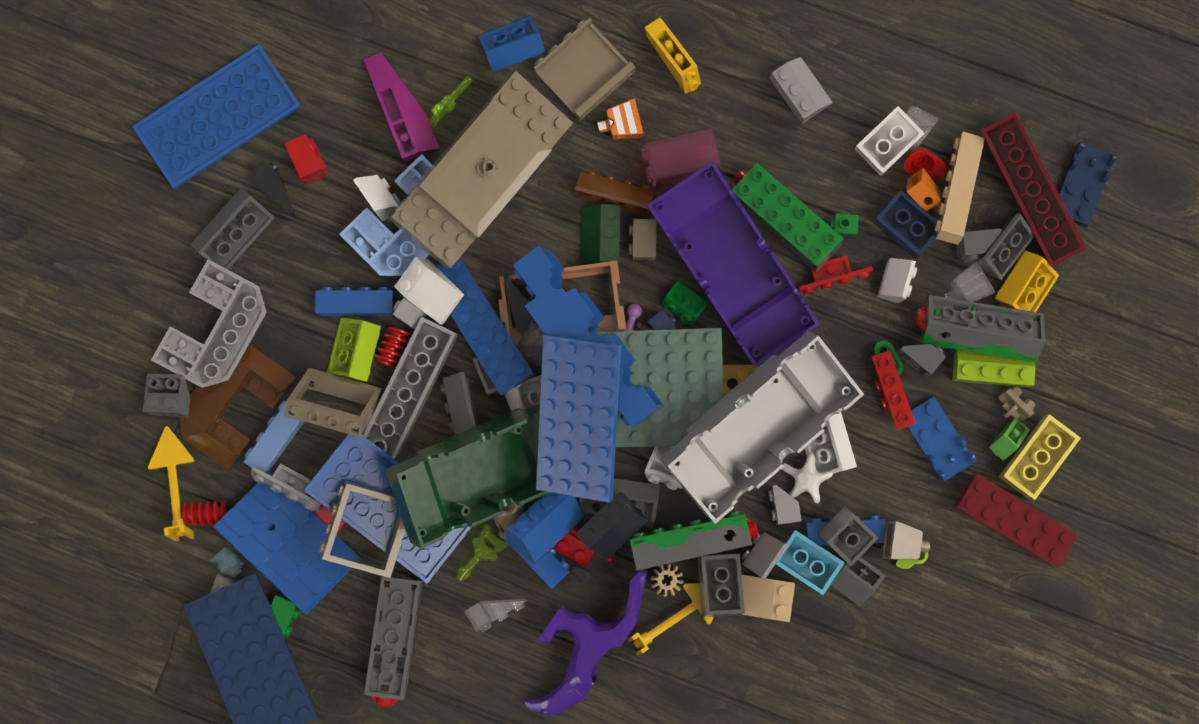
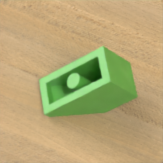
[989,418,1030,461]

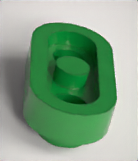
[873,340,903,375]

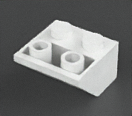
[877,258,917,303]

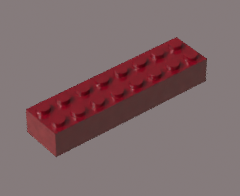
[981,112,1088,267]

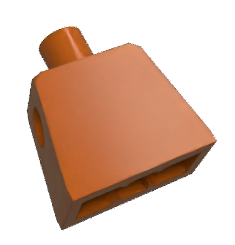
[907,168,942,214]

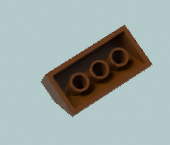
[575,171,655,216]

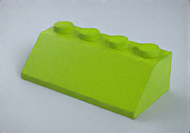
[952,349,1035,388]

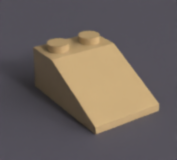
[742,575,795,622]

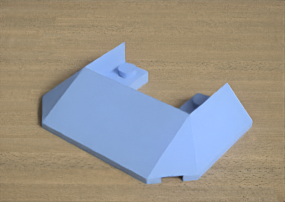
[339,154,432,276]

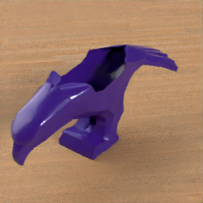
[525,570,647,715]

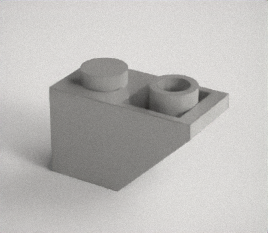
[393,298,427,330]
[768,485,801,525]

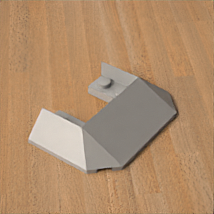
[151,259,267,388]

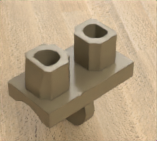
[998,386,1036,422]

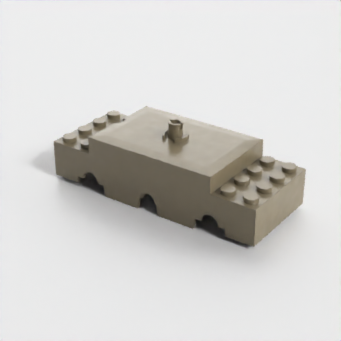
[388,71,573,268]

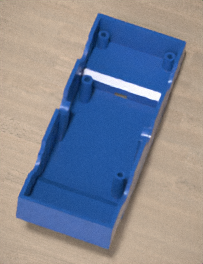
[513,246,664,427]

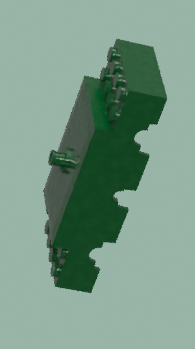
[385,403,549,549]

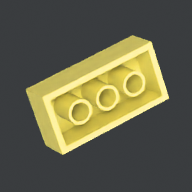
[999,414,1081,500]

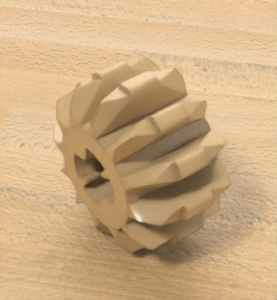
[650,563,683,597]

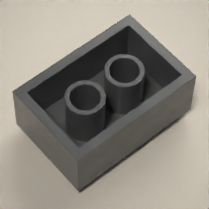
[697,554,745,617]

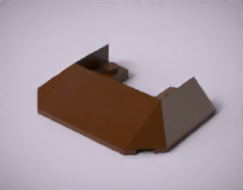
[179,345,297,471]

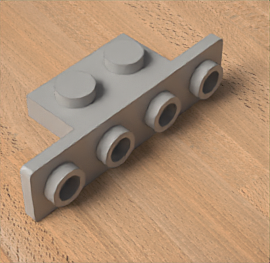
[251,464,321,512]

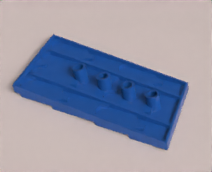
[213,472,361,615]

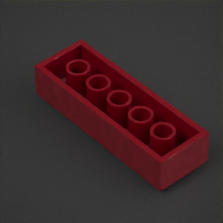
[953,474,1078,568]

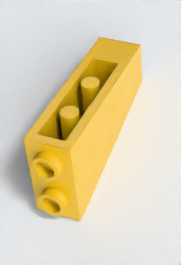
[644,18,701,94]

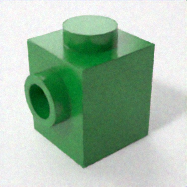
[829,213,859,237]

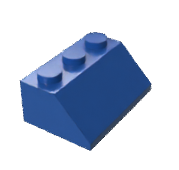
[478,16,545,71]
[513,548,570,589]

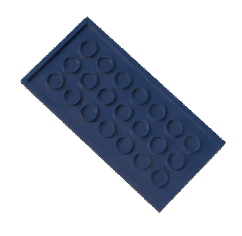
[184,573,319,724]

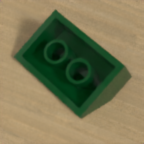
[581,204,620,265]

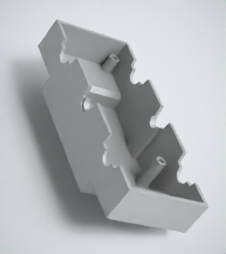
[660,331,864,524]

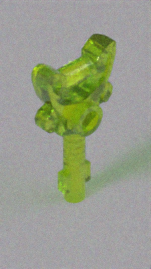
[429,76,473,127]
[456,524,509,582]

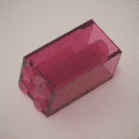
[641,129,721,188]

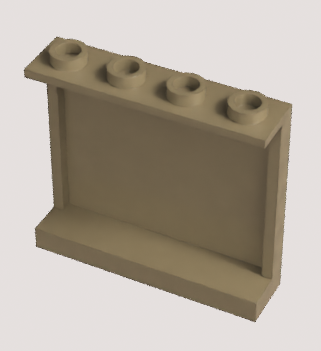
[534,18,636,121]

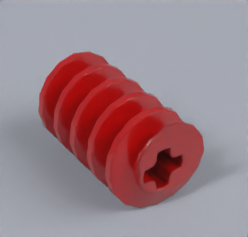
[374,327,411,369]
[182,501,226,526]

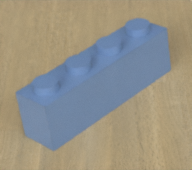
[244,400,305,474]

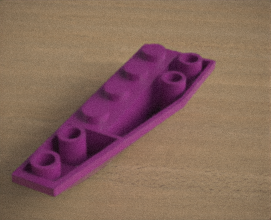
[364,53,440,163]

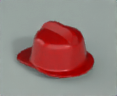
[904,147,947,182]

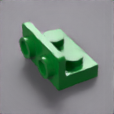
[661,281,708,327]

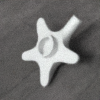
[781,453,833,503]

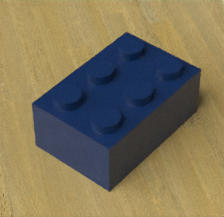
[873,190,937,259]

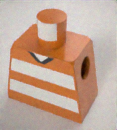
[597,99,643,140]

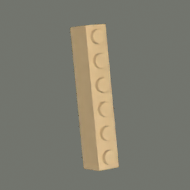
[935,132,985,245]

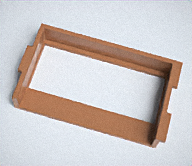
[498,261,626,347]

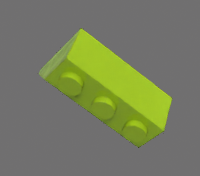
[327,318,381,382]

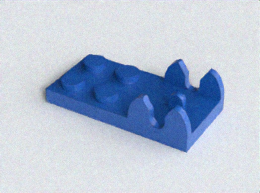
[907,397,976,482]

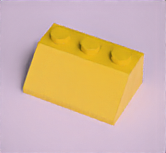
[995,251,1059,312]

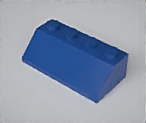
[505,492,585,564]

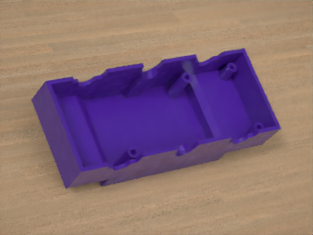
[647,161,820,367]

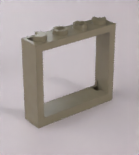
[285,368,382,437]
[319,481,406,578]

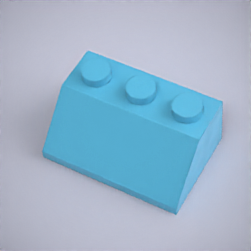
[776,530,845,595]

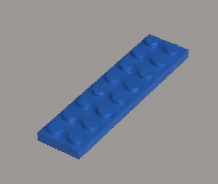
[436,258,534,396]

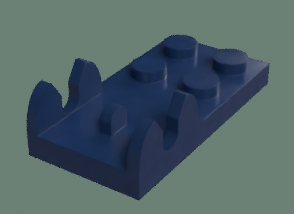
[1059,142,1117,227]

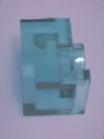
[210,547,244,578]

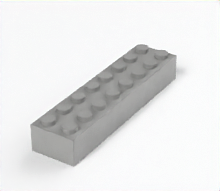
[363,317,458,461]

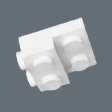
[645,446,683,490]

